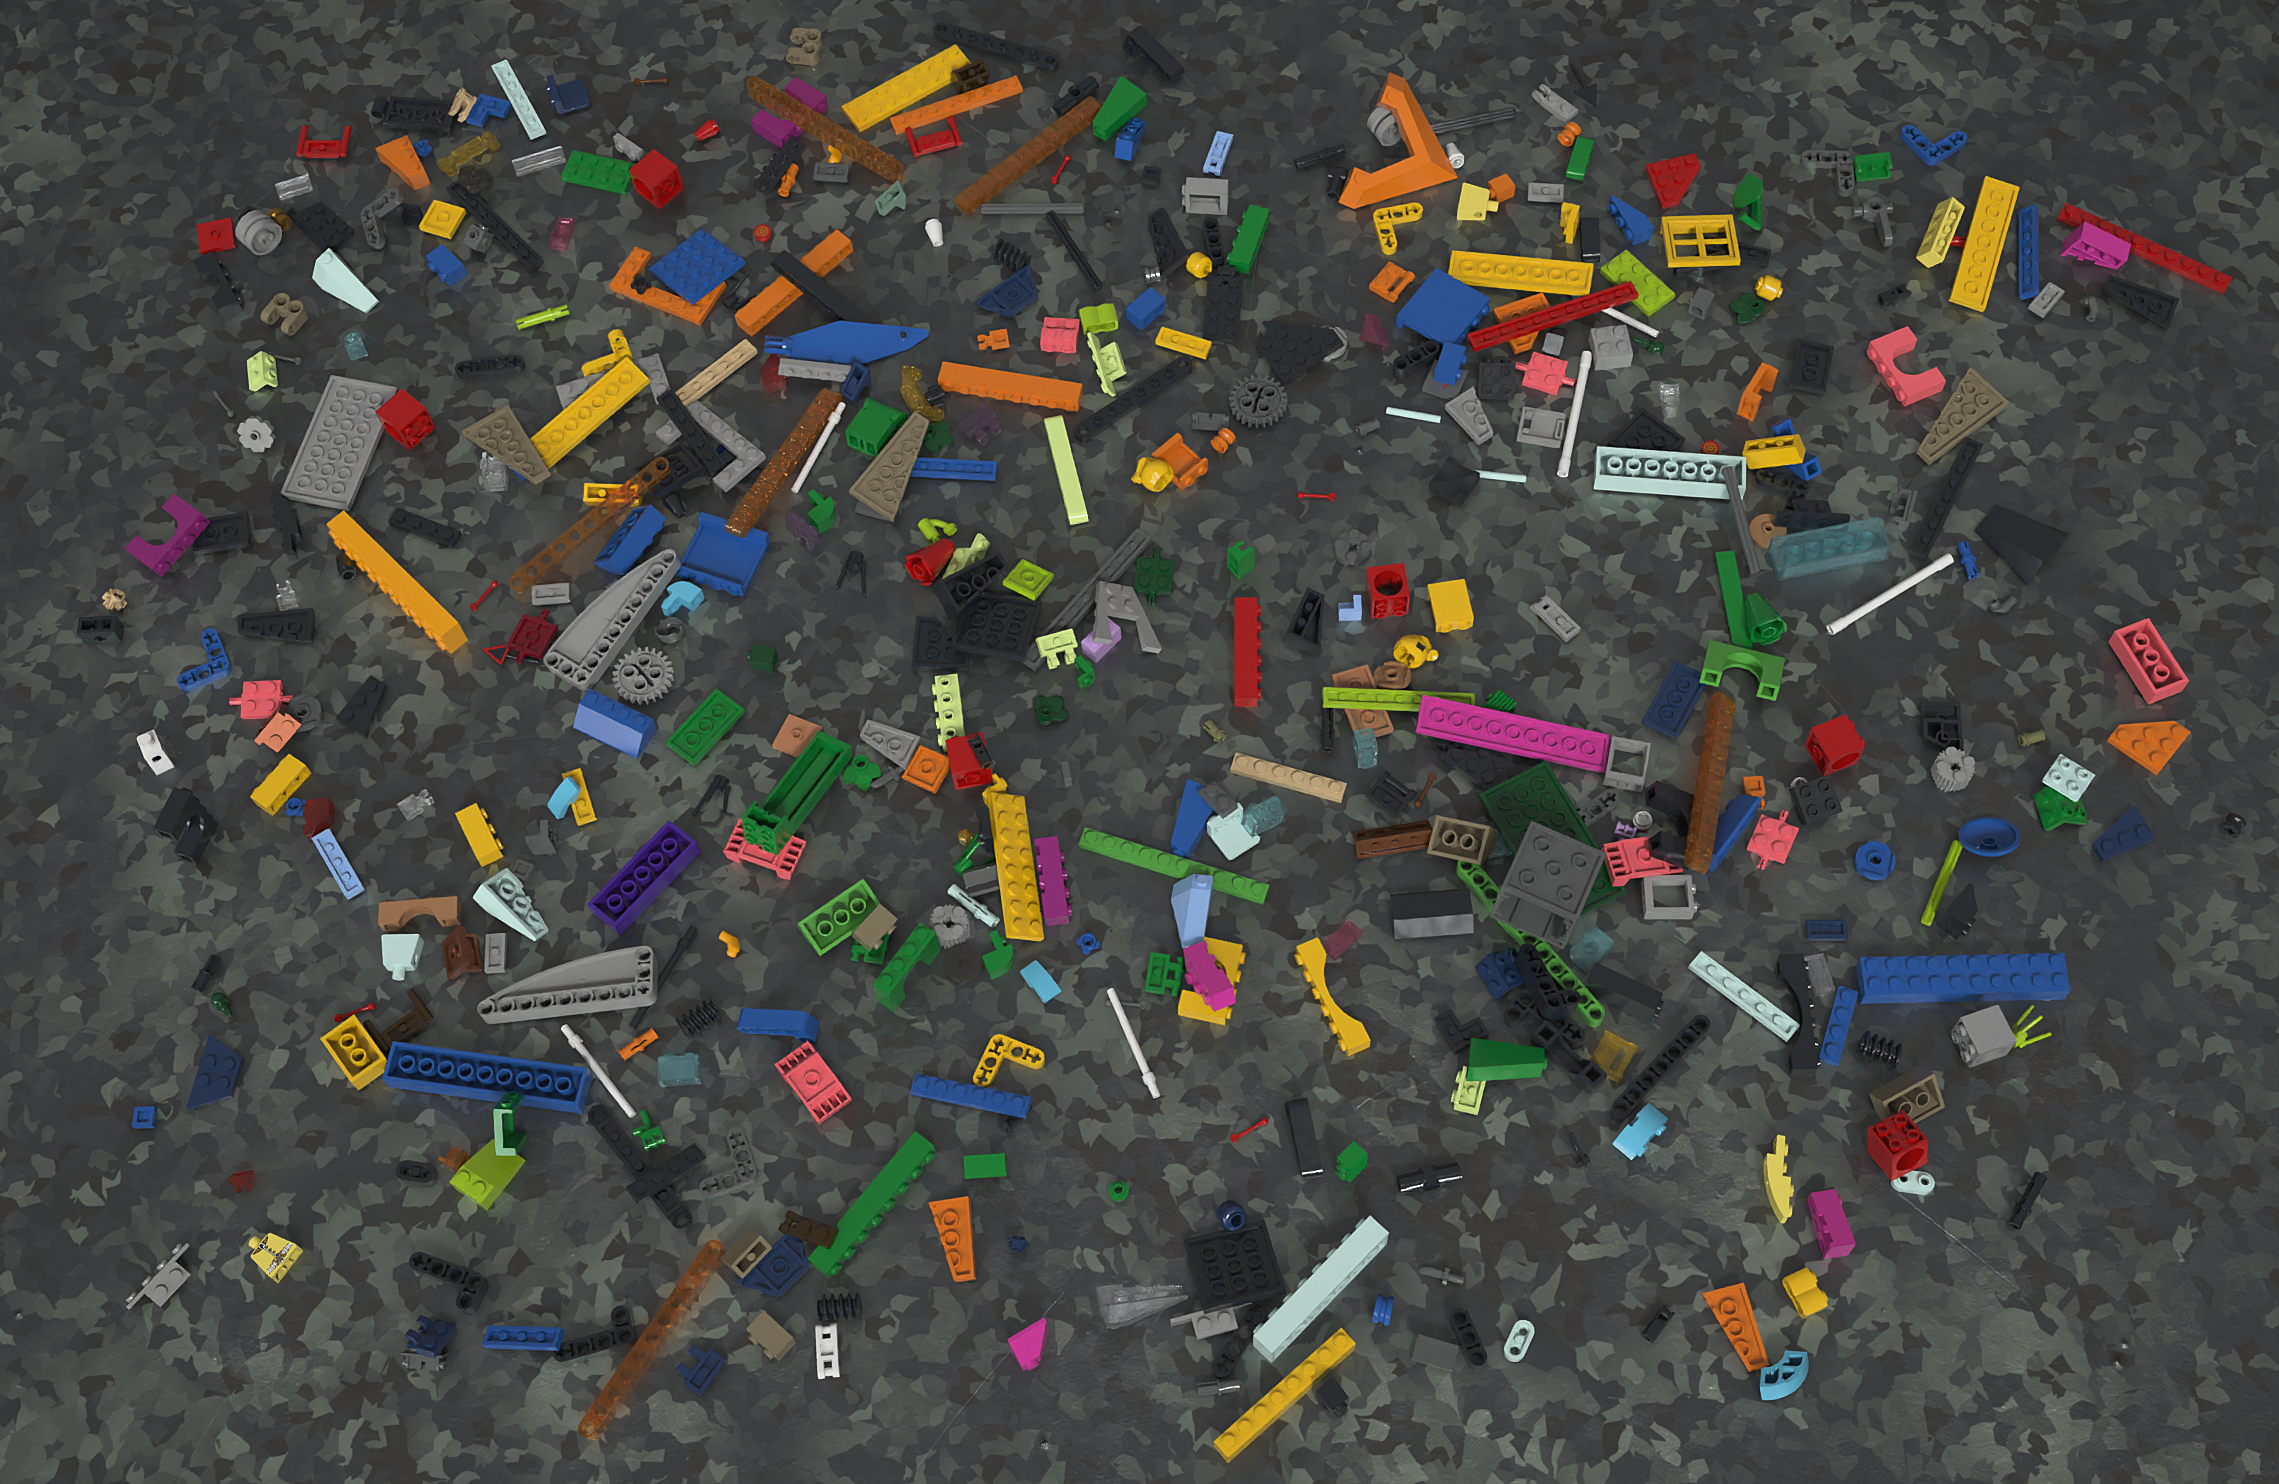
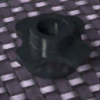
[630,276,652,295]

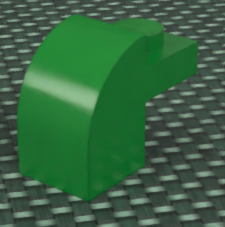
[807,489,836,534]
[982,930,1014,980]

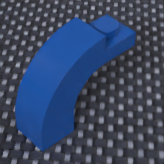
[1771,417,1822,481]

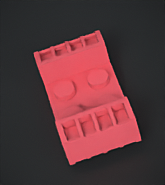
[723,818,806,880]
[1601,836,1683,886]
[775,1041,852,1125]

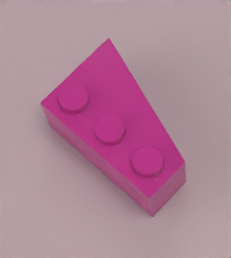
[2060,221,2131,270]
[1183,940,1236,1012]
[1807,1189,1856,1259]

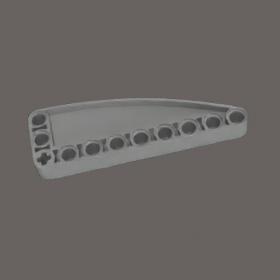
[543,549,681,691]
[477,946,658,1024]

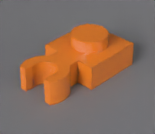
[977,329,1010,350]
[1742,776,1766,809]

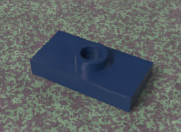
[1805,920,1848,941]

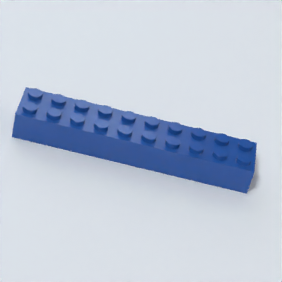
[1855,953,2070,1004]
[382,1041,593,1114]

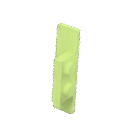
[1087,332,1127,397]
[943,533,990,578]

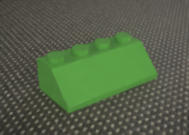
[796,879,880,956]

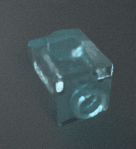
[343,332,368,361]

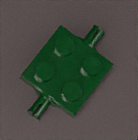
[1134,547,1175,606]

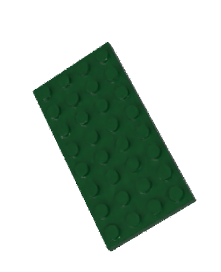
[1478,761,1627,918]

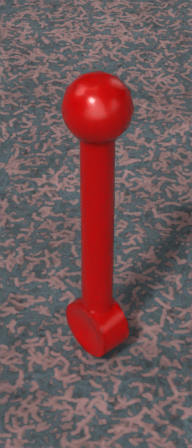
[1051,155,1071,184]
[1297,491,1336,501]
[470,580,498,611]
[334,1003,375,1022]
[1230,1117,1268,1143]

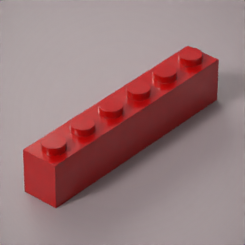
[1234,597,1261,707]

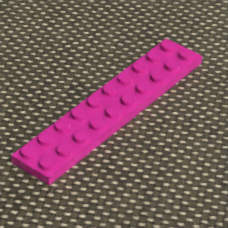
[1415,695,1611,773]

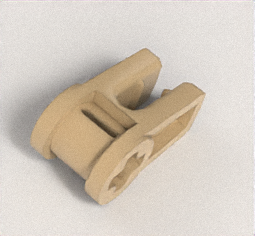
[448,87,477,123]

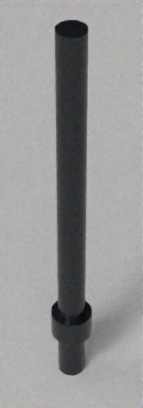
[629,925,698,1030]

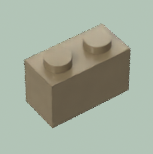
[852,904,898,952]
[720,1227,772,1279]
[746,1310,796,1361]

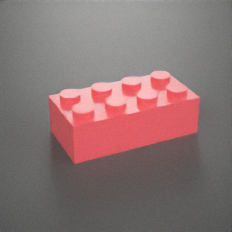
[2108,618,2189,704]

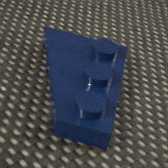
[2092,805,2156,862]

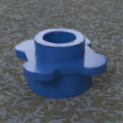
[412,139,432,157]
[285,798,306,817]
[1076,932,1100,955]

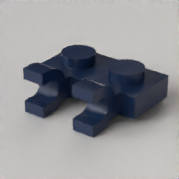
[405,1315,457,1359]
[675,1345,727,1397]

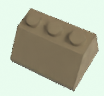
[1427,815,1499,865]
[1869,1065,1945,1124]

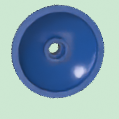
[1958,817,2021,857]

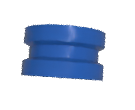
[1372,1293,1395,1326]

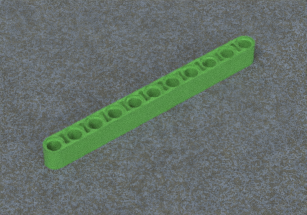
[1456,860,1605,1027]

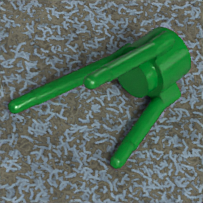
[953,833,996,876]

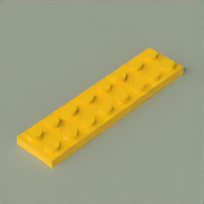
[841,44,971,132]
[1949,176,2020,312]
[1448,250,1594,296]
[529,357,651,469]
[987,792,1044,941]

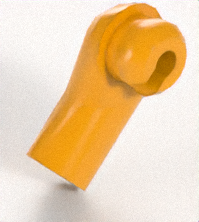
[828,144,842,164]
[719,931,740,957]

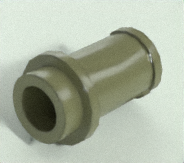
[1203,719,1227,743]
[2018,729,2045,747]

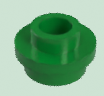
[1108,1181,1129,1202]

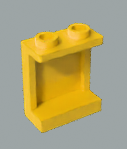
[1426,579,1474,633]

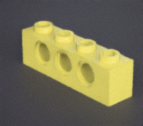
[1916,197,1965,268]

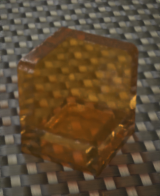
[438,1147,471,1173]

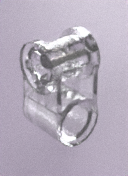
[1659,382,1680,417]

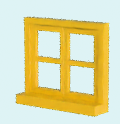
[1660,214,1741,267]

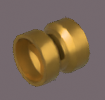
[268,208,292,231]

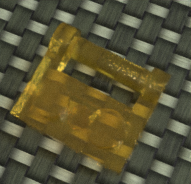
[1589,1030,1639,1083]

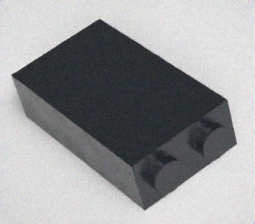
[1585,963,1664,1024]

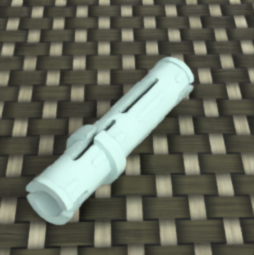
[947,884,1000,928]

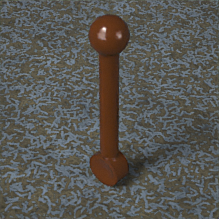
[634,77,669,85]
[1414,773,1436,807]

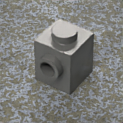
[1688,287,1716,320]

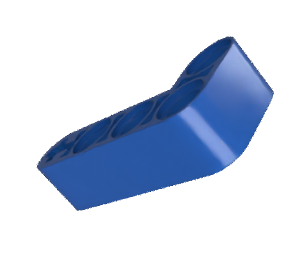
[736,1008,820,1044]

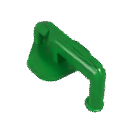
[1734,174,1763,231]

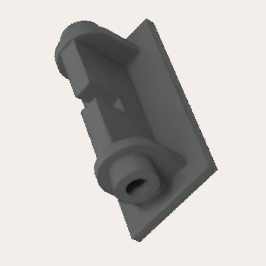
[1192,411,1230,431]
[401,1347,449,1371]

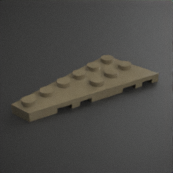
[1916,367,2010,465]
[461,404,551,485]
[849,412,930,523]

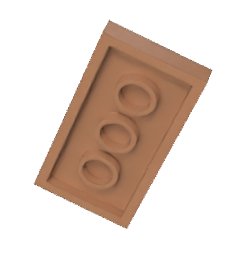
[1332,664,1394,743]

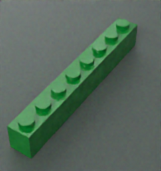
[808,1131,936,1279]

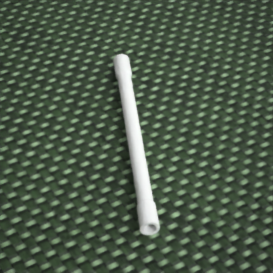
[1557,351,1593,477]
[1827,553,1954,635]

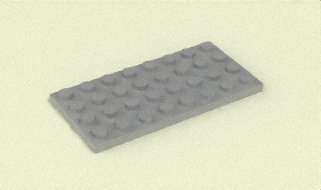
[280,375,399,511]

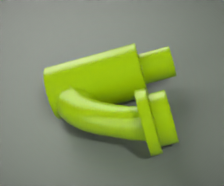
[918,518,957,543]

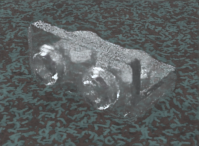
[479,452,508,492]

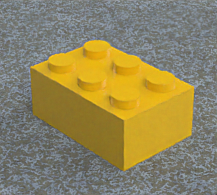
[320,1015,388,1091]

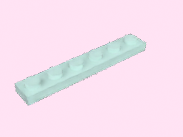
[491,59,546,140]
[1688,951,1800,1042]

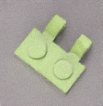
[1036,629,1078,670]

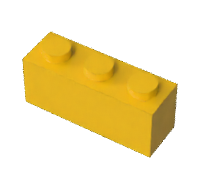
[1742,434,1806,469]
[583,483,643,507]
[250,754,311,816]
[455,803,504,867]

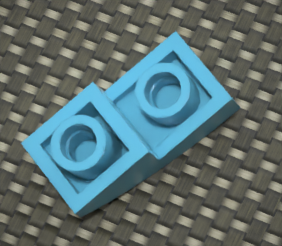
[547,776,581,819]
[1019,960,1061,1003]

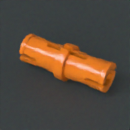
[778,163,799,197]
[618,1027,659,1061]

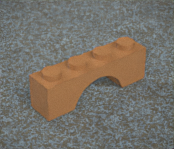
[378,895,462,932]

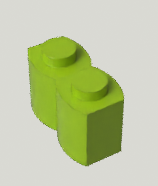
[1079,303,1118,335]

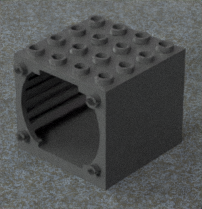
[1490,821,1607,950]

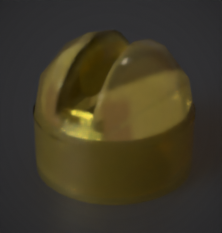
[957,829,974,846]

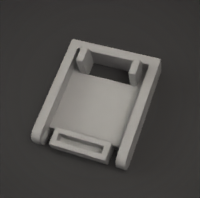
[1517,406,1566,448]

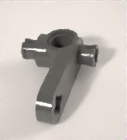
[1851,197,1893,247]

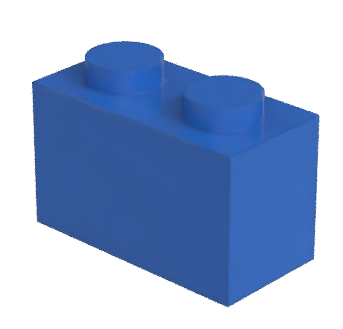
[426,244,467,286]
[1126,287,1166,331]
[1434,342,1468,386]

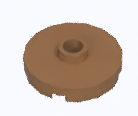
[1749,514,1787,549]
[1373,661,1411,690]

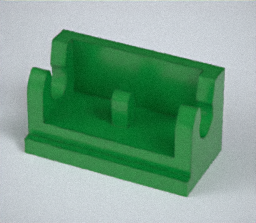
[1853,152,1893,182]
[1227,541,1255,579]
[964,1153,1007,1179]

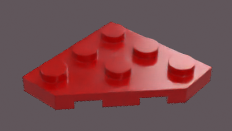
[1645,153,1701,209]

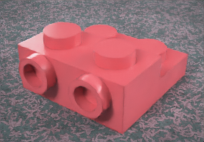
[1040,317,1080,353]

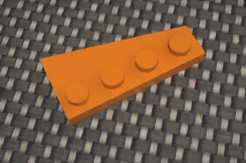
[928,1196,976,1282]
[1702,1283,1770,1372]

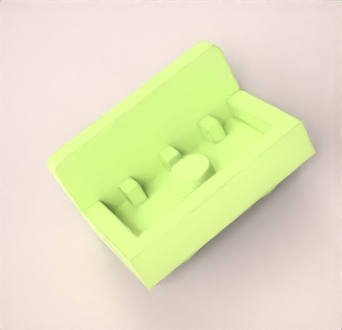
[247,351,278,392]
[1451,1066,1486,1115]

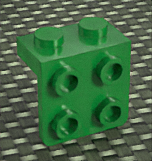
[2033,786,2088,831]

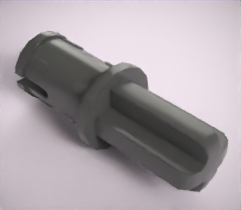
[1197,1378,1240,1396]

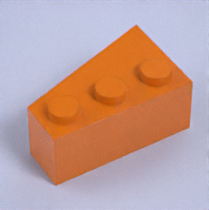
[375,135,431,190]

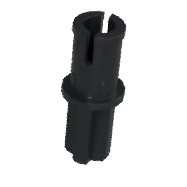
[191,954,221,993]

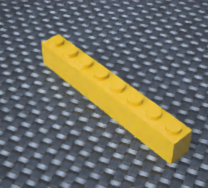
[1214,1328,1356,1463]

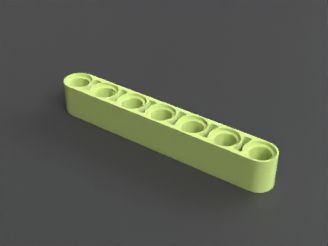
[1044,415,1088,525]

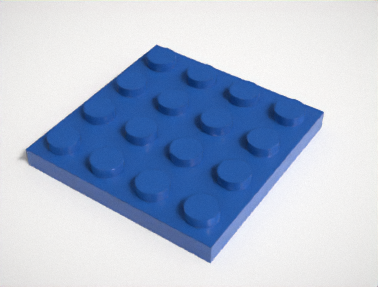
[649,228,746,306]

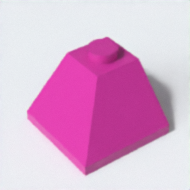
[1007,1318,1049,1371]

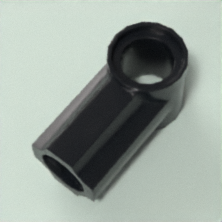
[1325,166,1348,201]

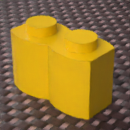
[1782,1267,1828,1319]

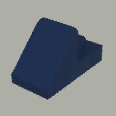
[839,361,871,402]

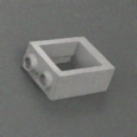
[1182,177,1229,215]
[1603,736,1651,793]
[1641,875,1697,919]

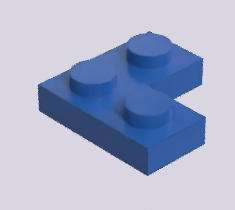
[466,94,512,127]

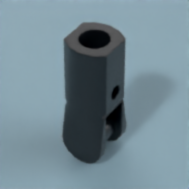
[1877,283,1912,306]
[967,735,993,770]
[999,1105,1033,1135]
[1641,1305,1675,1343]

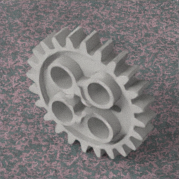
[612,647,674,705]

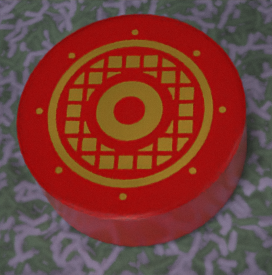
[754,224,772,242]
[1700,441,1720,455]

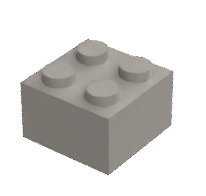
[1588,325,1633,371]

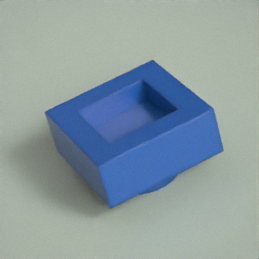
[132,1106,157,1129]

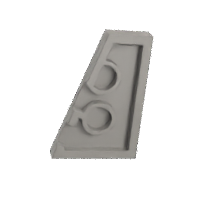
[1444,387,1493,445]
[860,720,921,770]

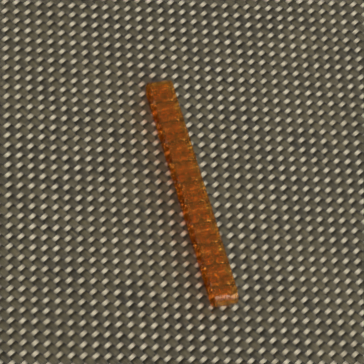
[746,76,904,183]
[954,96,1103,215]
[725,388,842,539]
[508,457,671,593]
[1684,691,1736,874]
[578,1240,726,1442]

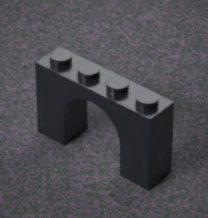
[1645,781,1700,870]
[153,787,218,865]

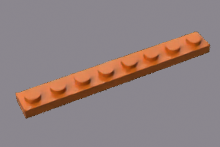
[890,75,1023,135]

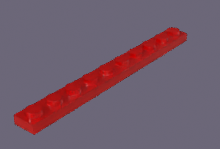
[2057,203,2233,294]
[1467,281,1639,352]

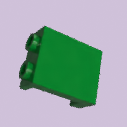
[493,1092,527,1156]

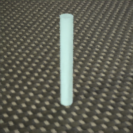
[1386,407,1441,423]
[1471,469,1526,483]

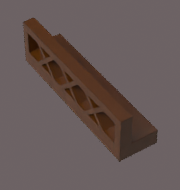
[1352,820,1433,859]

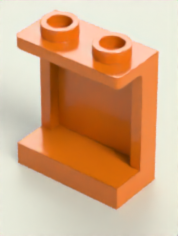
[1737,362,1779,422]
[1151,432,1208,490]

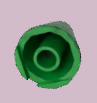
[1745,593,1787,645]

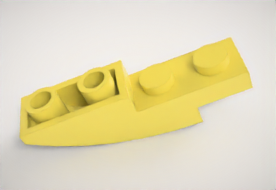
[1763,1135,1794,1223]

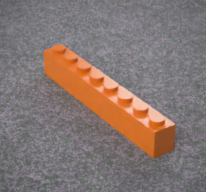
[735,229,853,337]
[938,362,1083,411]

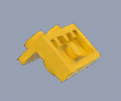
[1560,202,1580,244]

